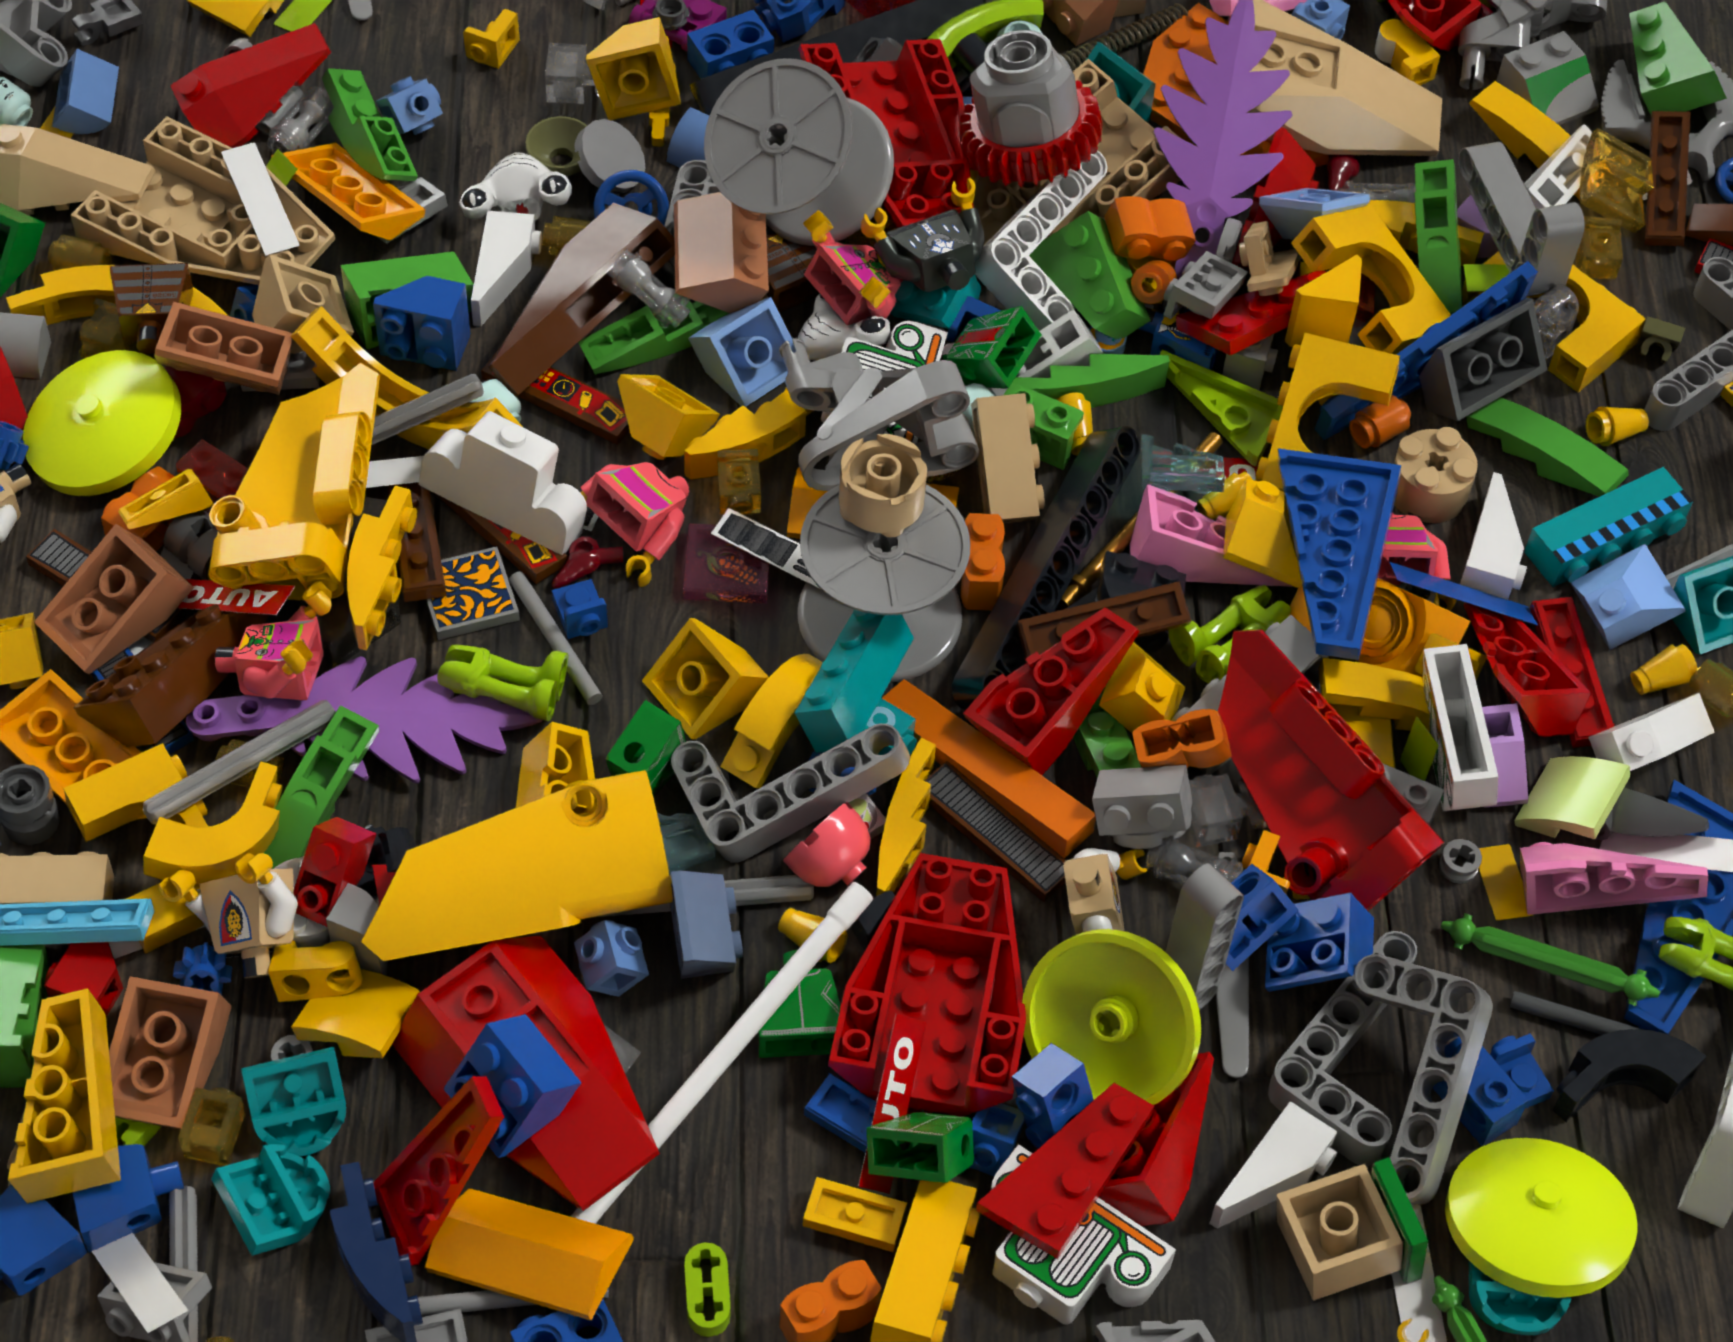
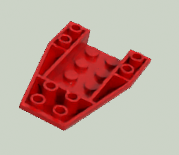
[798,39,974,228]
[828,853,1026,1117]
[392,936,660,1211]

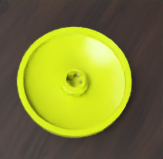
[23,350,181,496]
[1022,929,1201,1105]
[1445,1138,1637,1298]

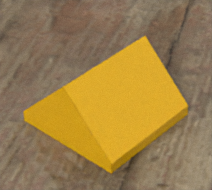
[1285,255,1362,347]

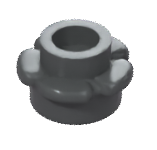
[652,0,689,30]

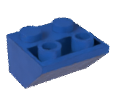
[373,276,471,371]
[1265,892,1374,992]
[443,1014,581,1158]

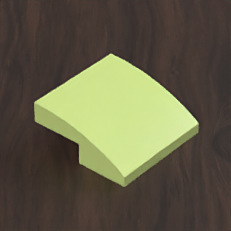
[1514,756,1630,839]

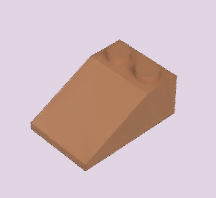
[34,524,194,674]
[109,976,232,1131]

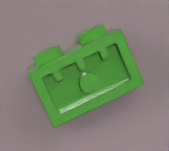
[1004,382,1084,470]

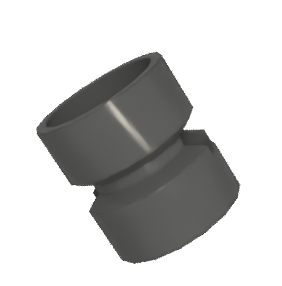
[163,510,218,581]
[0,764,60,845]

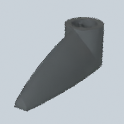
[1596,788,1709,840]

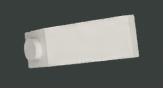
[1523,124,1610,209]
[471,211,542,327]
[988,309,1104,396]
[1460,472,1527,600]
[1588,693,1715,771]
[1209,1101,1337,1229]

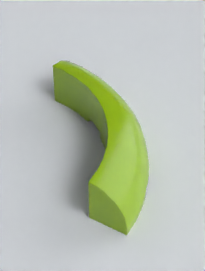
[927,0,1044,69]

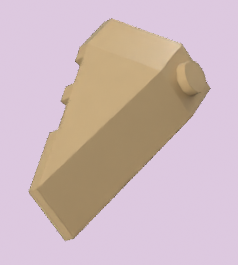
[0,124,155,215]

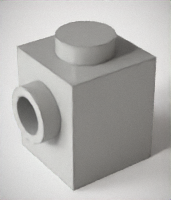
[1222,334,1278,390]

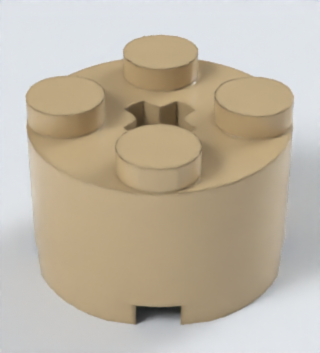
[1393,427,1478,523]
[839,434,927,538]

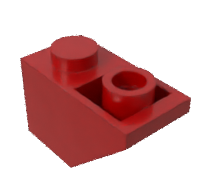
[294,817,376,927]
[44,942,123,1017]

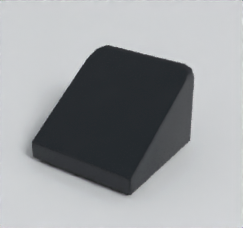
[852,890,895,950]

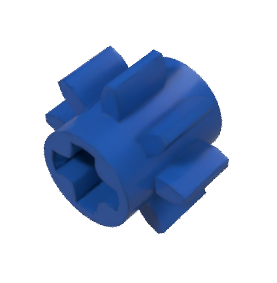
[0,421,29,470]
[173,942,232,995]

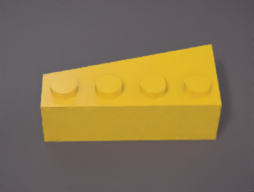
[516,722,595,814]
[8,988,121,1203]
[870,1180,981,1342]

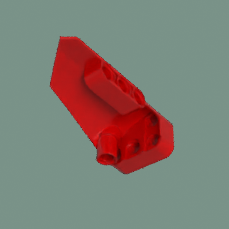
[1218,629,1445,911]

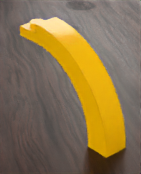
[6,265,228,325]
[290,306,523,450]

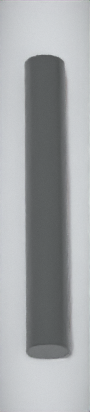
[1509,991,1644,1036]

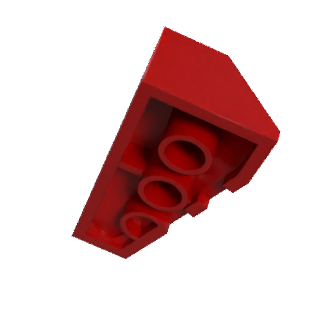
[1388,0,1482,51]
[170,23,331,148]
[1232,127,1319,275]
[1463,602,1591,737]
[963,607,1139,776]
[1098,1051,1214,1226]

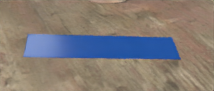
[1389,562,1538,625]

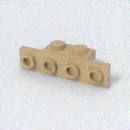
[1239,221,1301,296]

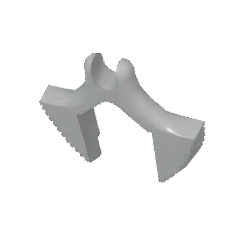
[1601,58,1733,181]

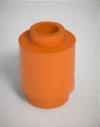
[1131,260,1177,304]
[1349,395,1411,448]

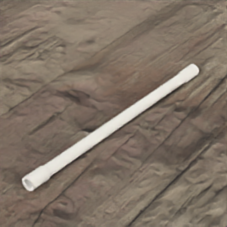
[570,882,873,1223]

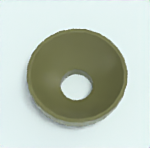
[525,116,587,176]

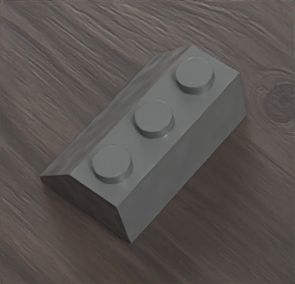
[1419,298,1548,421]

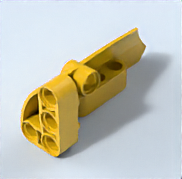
[208,363,380,600]
[361,770,673,961]

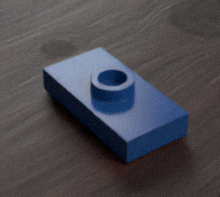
[804,1074,876,1153]

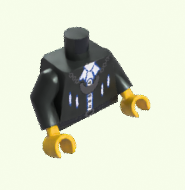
[861,178,985,292]

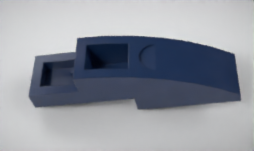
[329,1161,423,1342]

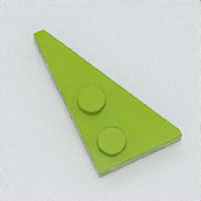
[1159,350,1283,466]

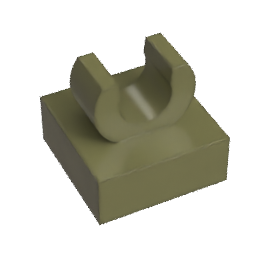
[1639,316,1685,364]

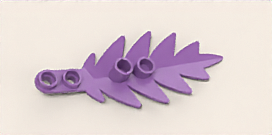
[1153,0,1292,280]
[186,656,543,783]

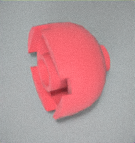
[783,802,871,887]

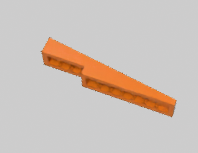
[882,679,1096,858]

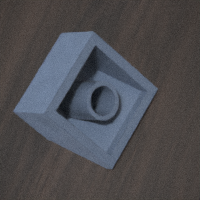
[670,870,743,979]

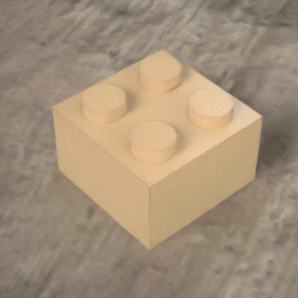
[1276,1164,1403,1301]

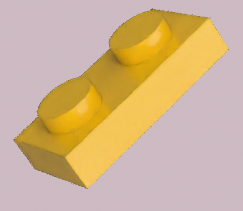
[803,1177,907,1252]

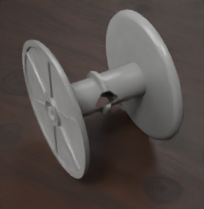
[704,59,894,246]
[797,484,970,683]

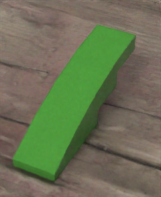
[578,297,730,374]
[1012,354,1169,408]
[1466,397,1629,497]

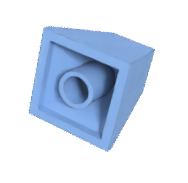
[1259,188,1370,240]
[688,297,796,407]
[1571,544,1685,650]

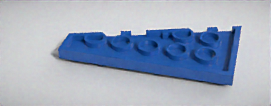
[1314,261,1538,440]
[1278,448,1401,660]
[1624,780,1733,1035]

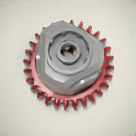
[959,30,1103,188]

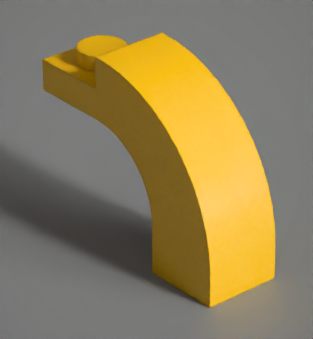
[720,654,823,788]
[143,761,282,884]

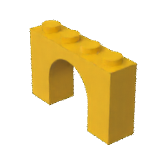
[1291,205,1451,355]
[1462,251,1646,393]
[1255,333,1400,492]
[63,743,237,954]

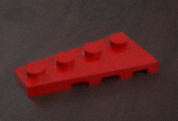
[1176,271,1326,356]
[373,1076,504,1265]
[976,1083,1154,1259]

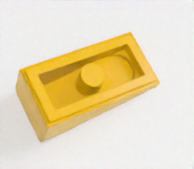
[118,469,214,530]

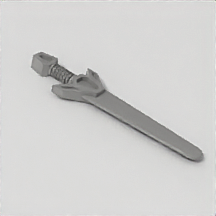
[1216,852,1249,1078]

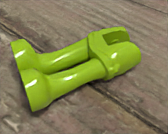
[1168,584,1291,683]
[437,645,569,721]
[1659,917,1733,991]

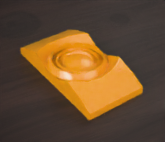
[1288,578,1471,677]

